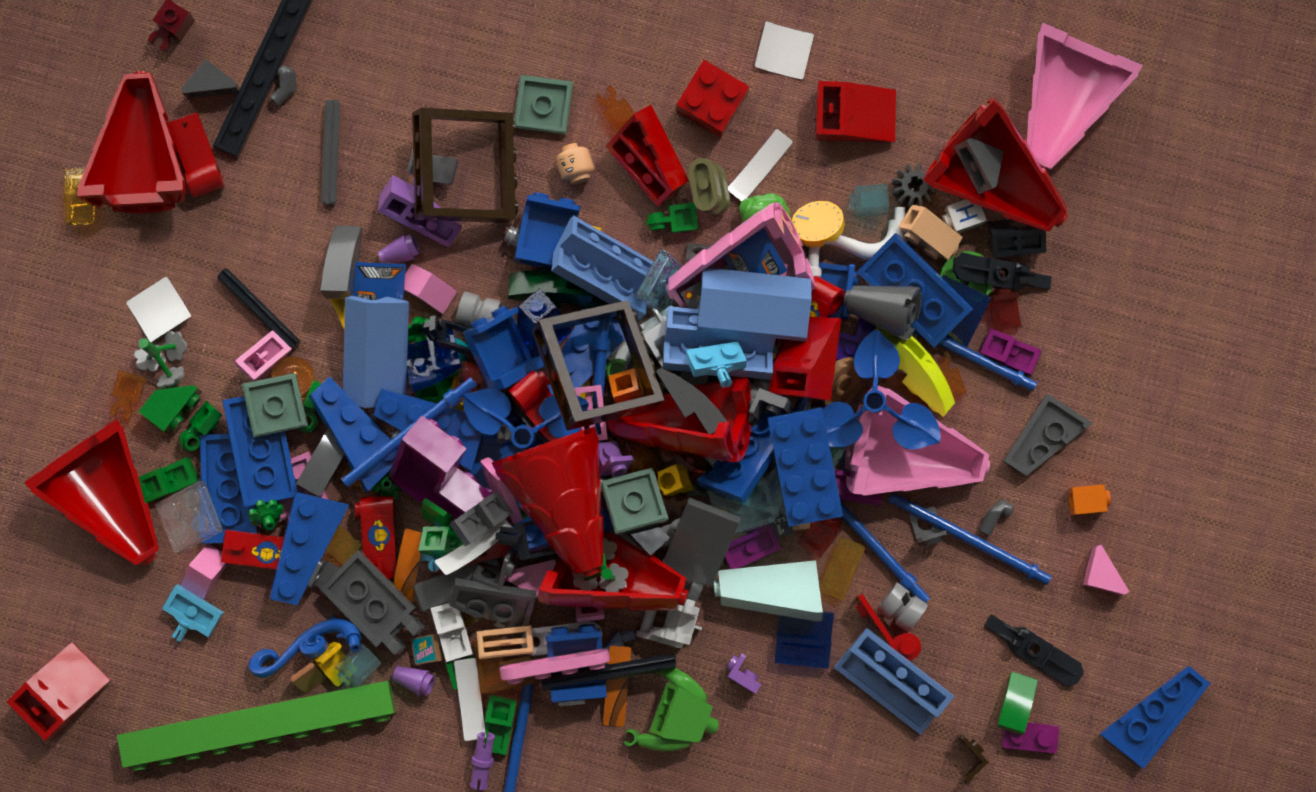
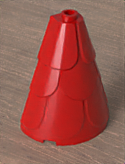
[77,71,186,214]
[923,98,1068,232]
[606,376,752,462]
[24,419,159,566]
[492,426,604,577]
[538,532,689,611]

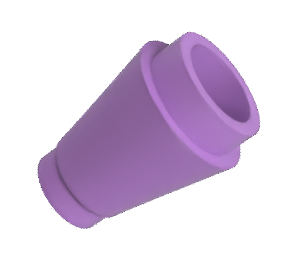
[378,234,420,264]
[392,666,435,697]

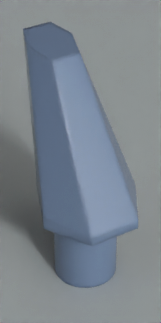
[602,629,636,651]

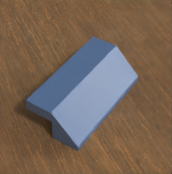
[552,215,660,321]
[697,268,811,342]
[343,296,409,408]
[662,306,776,380]
[834,628,954,735]

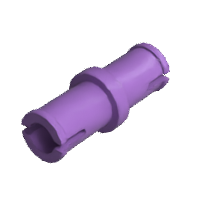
[470,732,495,790]

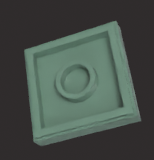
[514,75,573,136]
[241,373,308,438]
[601,467,668,535]

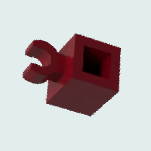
[148,0,195,52]

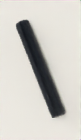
[217,268,300,350]

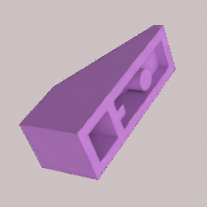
[378,175,462,247]

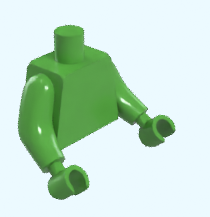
[623,668,719,751]

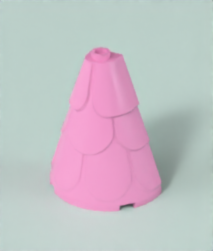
[1027,23,1143,169]
[666,202,816,308]
[845,386,990,496]

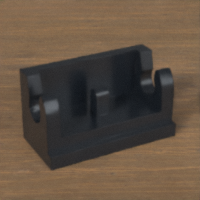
[987,219,1046,258]

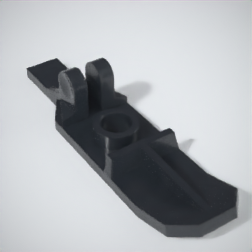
[952,252,1052,291]
[984,614,1084,686]

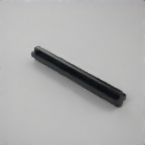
[541,654,677,691]

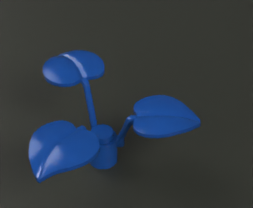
[823,330,941,450]
[463,388,589,510]

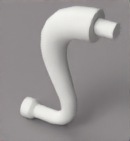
[808,207,908,277]

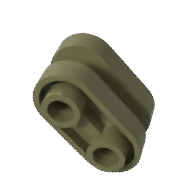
[689,158,730,216]

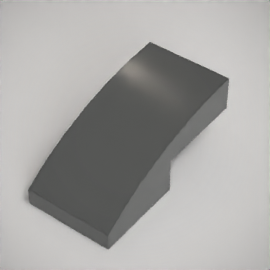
[450,490,513,546]

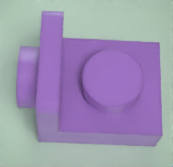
[599,441,634,477]
[725,653,762,694]

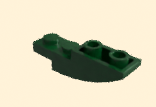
[507,270,609,308]

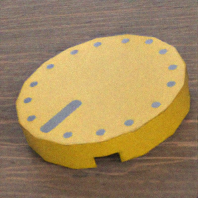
[792,201,845,247]

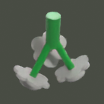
[134,331,187,388]
[572,537,629,592]

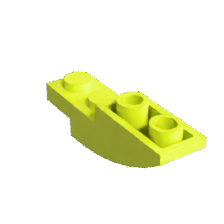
[875,327,955,417]

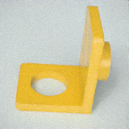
[313,642,356,686]

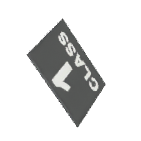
[766,514,794,538]

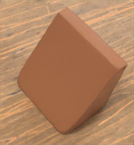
[291,662,327,694]

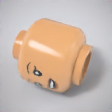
[556,143,595,185]

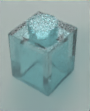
[849,184,889,217]
[335,644,381,687]

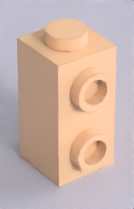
[898,205,963,260]

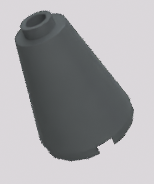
[844,285,922,341]

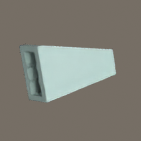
[714,560,823,621]

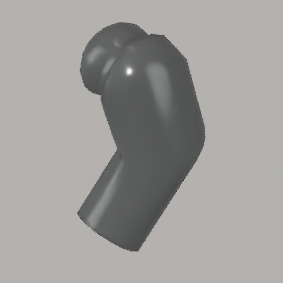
[270,66,297,106]
[979,499,1014,535]

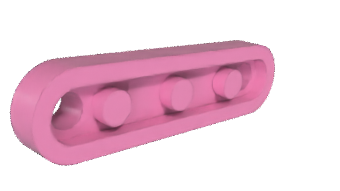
[499,649,610,684]

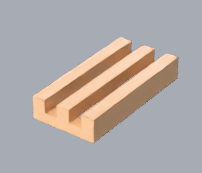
[477,625,534,659]

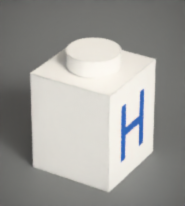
[942,199,987,234]

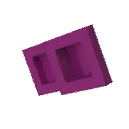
[980,329,1042,376]

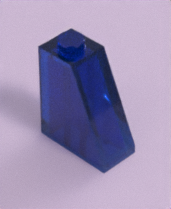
[517,288,572,358]

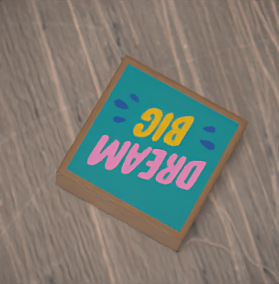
[411,634,442,665]

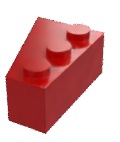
[605,105,689,207]

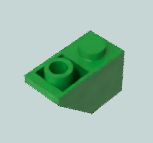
[138,385,202,433]

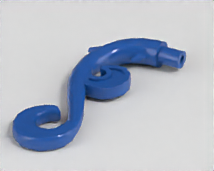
[249,615,361,678]

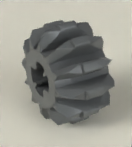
[891,163,937,209]

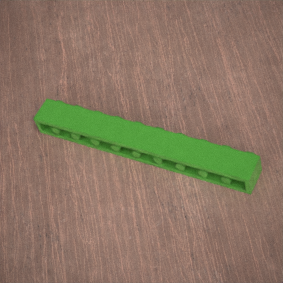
[117,680,396,771]

